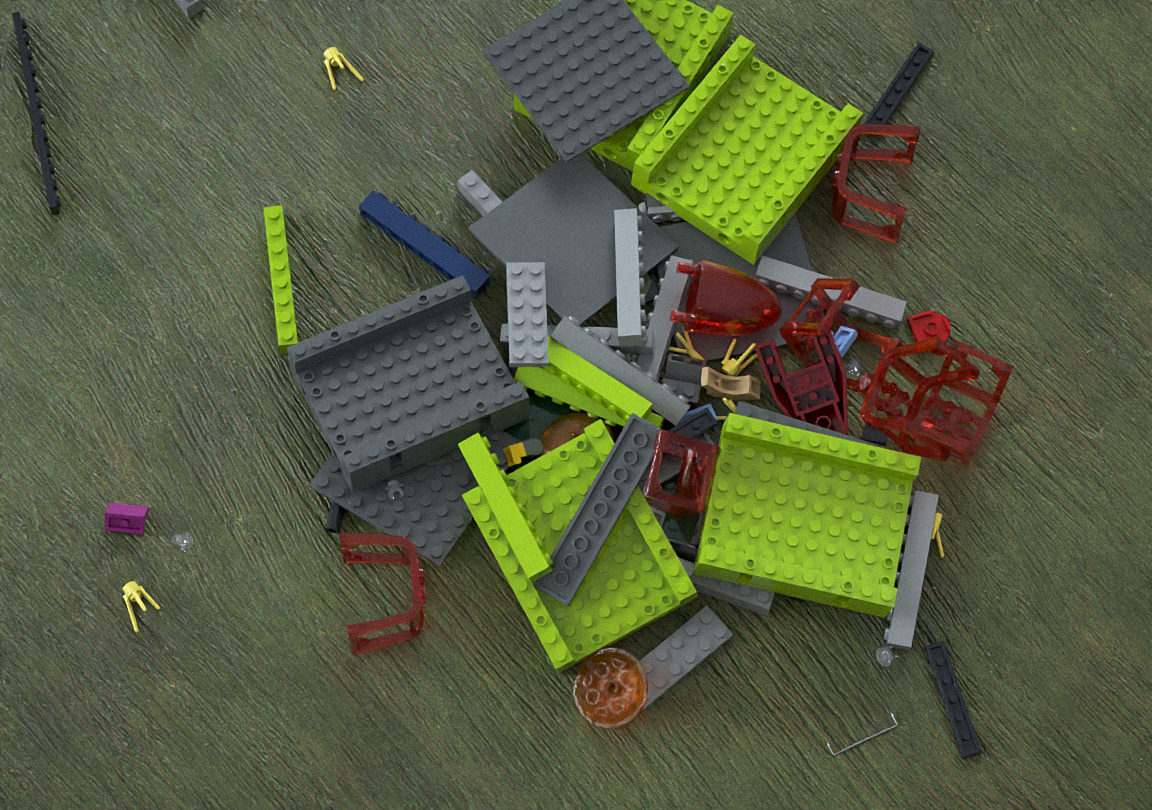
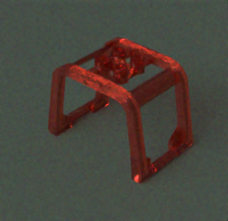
[832,124,920,243]
[779,278,904,396]
[861,337,980,462]
[908,339,1014,466]
[642,429,722,516]
[339,532,426,654]

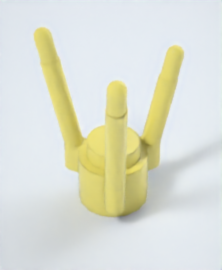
[324,47,364,90]
[721,338,758,376]
[122,581,160,633]

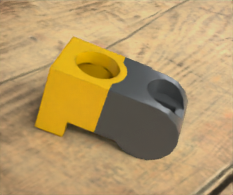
[503,439,543,467]

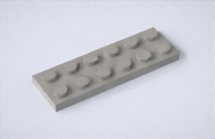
[506,262,549,367]
[618,606,733,711]

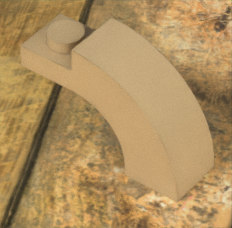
[701,367,761,401]

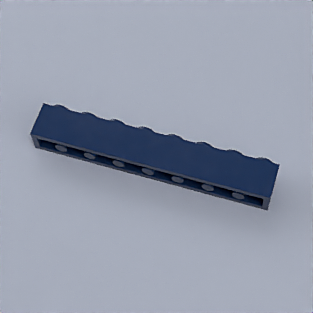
[359,190,490,299]

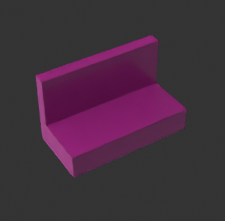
[105,503,149,534]

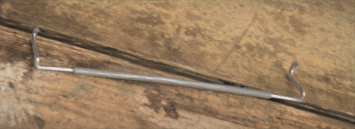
[827,713,898,756]

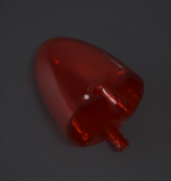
[670,258,782,336]

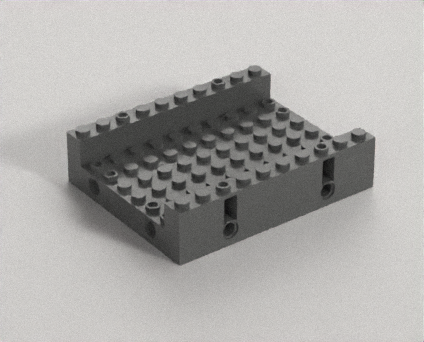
[287,275,529,493]

